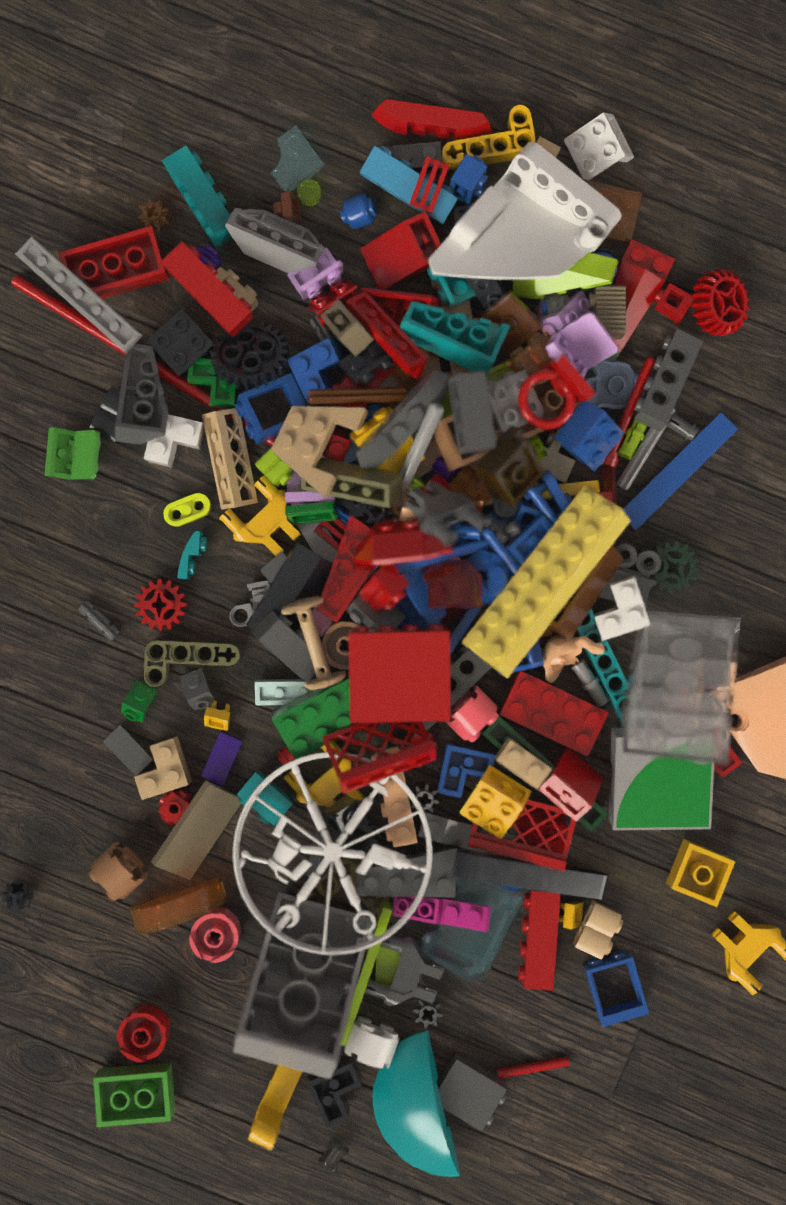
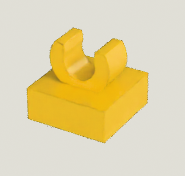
[204,701,230,731]
[558,900,584,929]

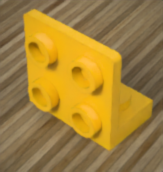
[460,765,531,839]

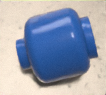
[340,193,377,229]

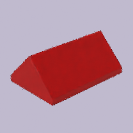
[361,287,441,327]

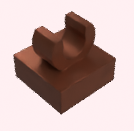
[272,191,302,223]

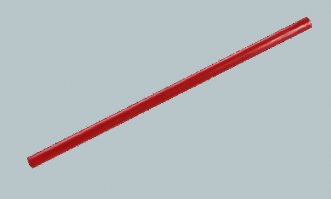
[11,275,277,447]

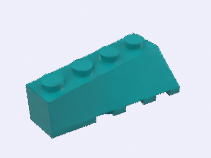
[162,145,233,249]
[400,301,510,376]

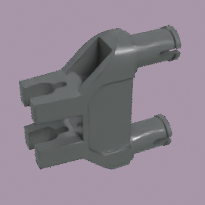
[405,481,491,547]
[364,931,445,1006]

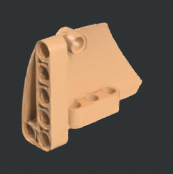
[709,656,786,779]

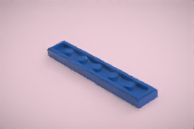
[622,413,738,531]

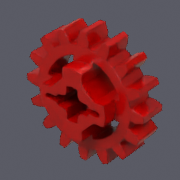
[134,579,188,631]

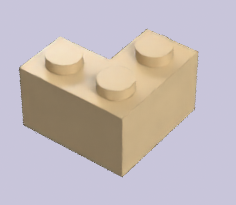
[134,736,192,800]

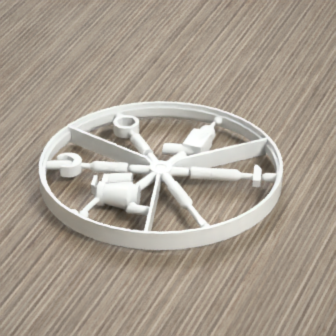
[233,753,432,955]

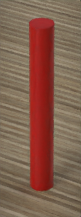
[497,1056,570,1079]

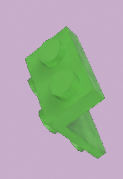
[44,427,101,480]

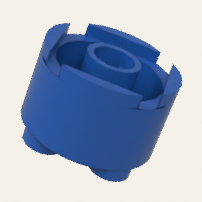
[458,550,516,605]

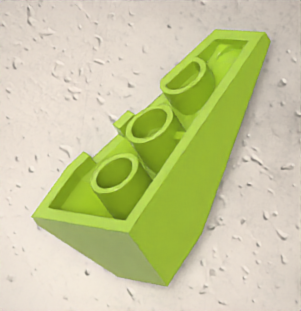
[513,253,618,299]

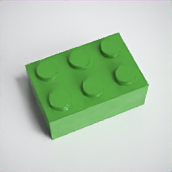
[93,1062,176,1127]

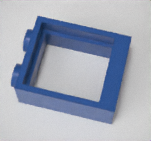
[235,373,307,444]
[395,568,447,629]
[583,950,649,1027]

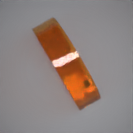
[129,877,228,934]

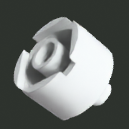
[344,1016,399,1068]

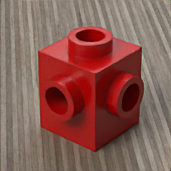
[158,789,193,825]

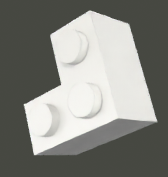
[144,415,205,467]
[594,576,650,640]

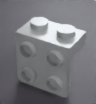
[488,370,544,433]

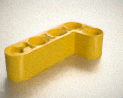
[442,105,535,171]

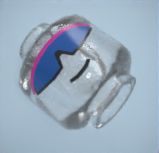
[536,292,571,318]

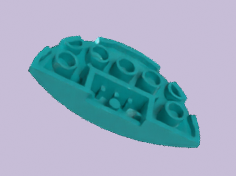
[372,1030,460,1177]

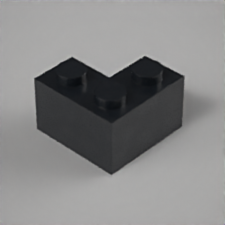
[307,1054,362,1128]

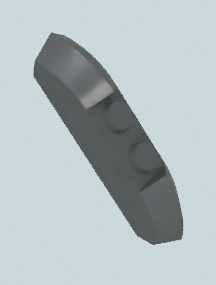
[356,370,450,469]

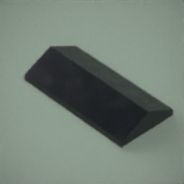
[246,542,333,631]

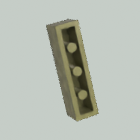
[301,458,402,508]

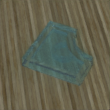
[271,126,324,192]

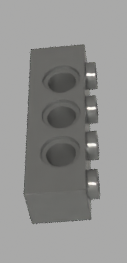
[634,329,703,432]
[422,645,492,731]

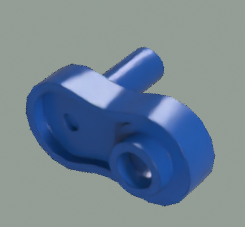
[523,470,573,514]

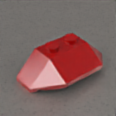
[353,517,453,565]

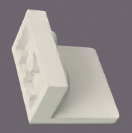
[564,112,634,181]

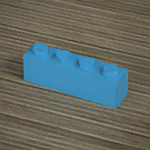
[359,145,458,226]

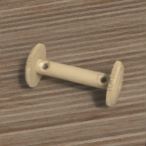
[281,596,346,690]

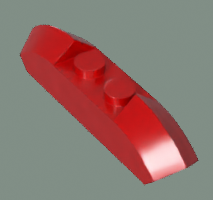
[372,99,493,141]

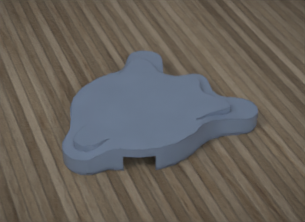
[585,359,646,409]

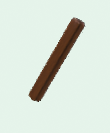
[308,387,406,404]

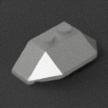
[225,208,324,273]

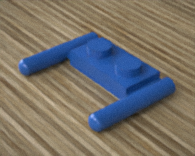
[482,486,559,574]

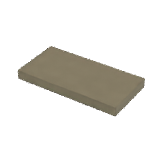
[151,780,241,880]

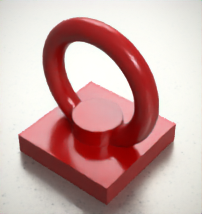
[518,355,596,430]

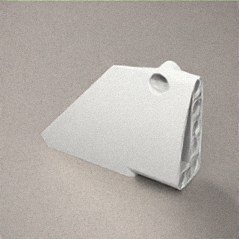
[428,142,621,279]

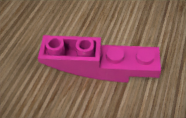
[392,896,491,932]

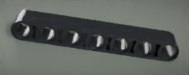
[452,850,609,900]

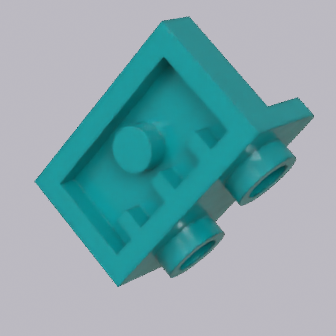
[427,264,476,309]

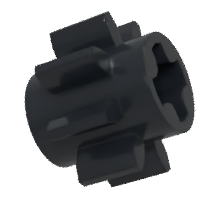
[364,504,396,524]
[2,880,33,912]

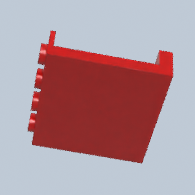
[349,624,450,723]

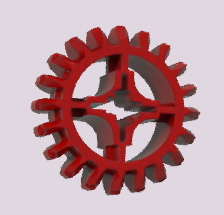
[691,269,751,336]

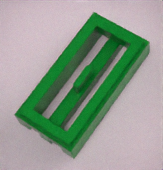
[285,501,338,525]

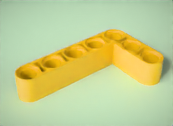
[248,1065,303,1150]

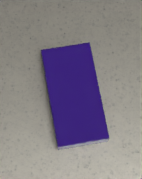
[201,731,243,786]

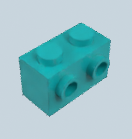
[237,770,295,826]

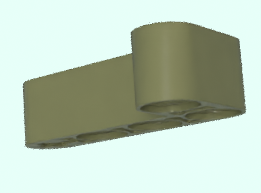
[144,640,242,687]

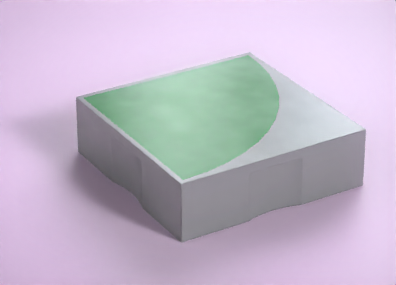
[609,727,716,830]

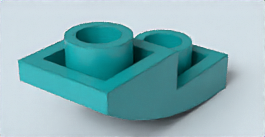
[177,531,207,580]

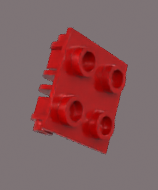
[307,279,360,326]

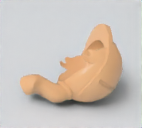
[541,634,605,683]

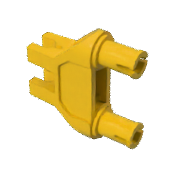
[219,475,301,556]
[283,741,364,808]
[711,911,786,995]

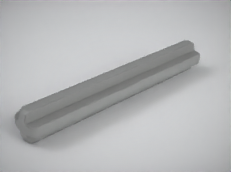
[399,402,444,490]
[617,409,675,490]

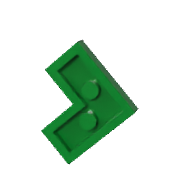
[187,358,236,408]

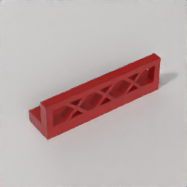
[345,291,428,380]

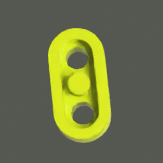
[164,493,211,527]

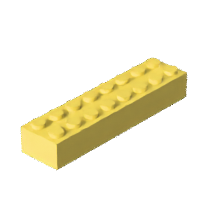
[462,486,630,678]

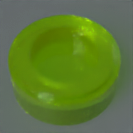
[297,179,321,206]

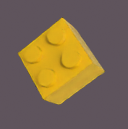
[666,838,735,907]

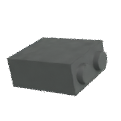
[437,1052,508,1131]

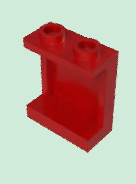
[539,747,604,821]

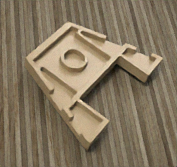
[271,406,368,499]

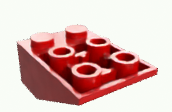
[360,211,441,290]

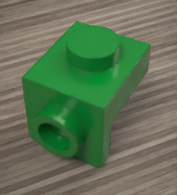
[121,680,158,723]

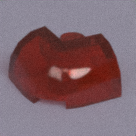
[424,559,482,609]

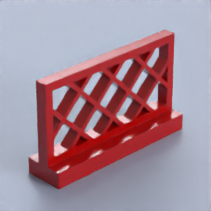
[322,721,436,794]
[468,799,576,871]

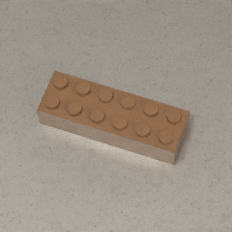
[433,379,580,472]

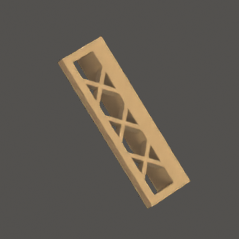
[202,408,258,510]

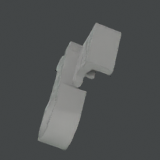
[230,581,270,627]

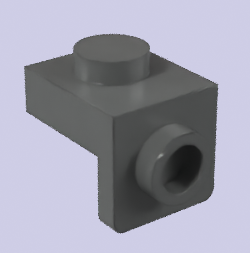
[180,668,216,710]

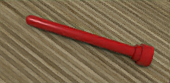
[602,357,655,468]

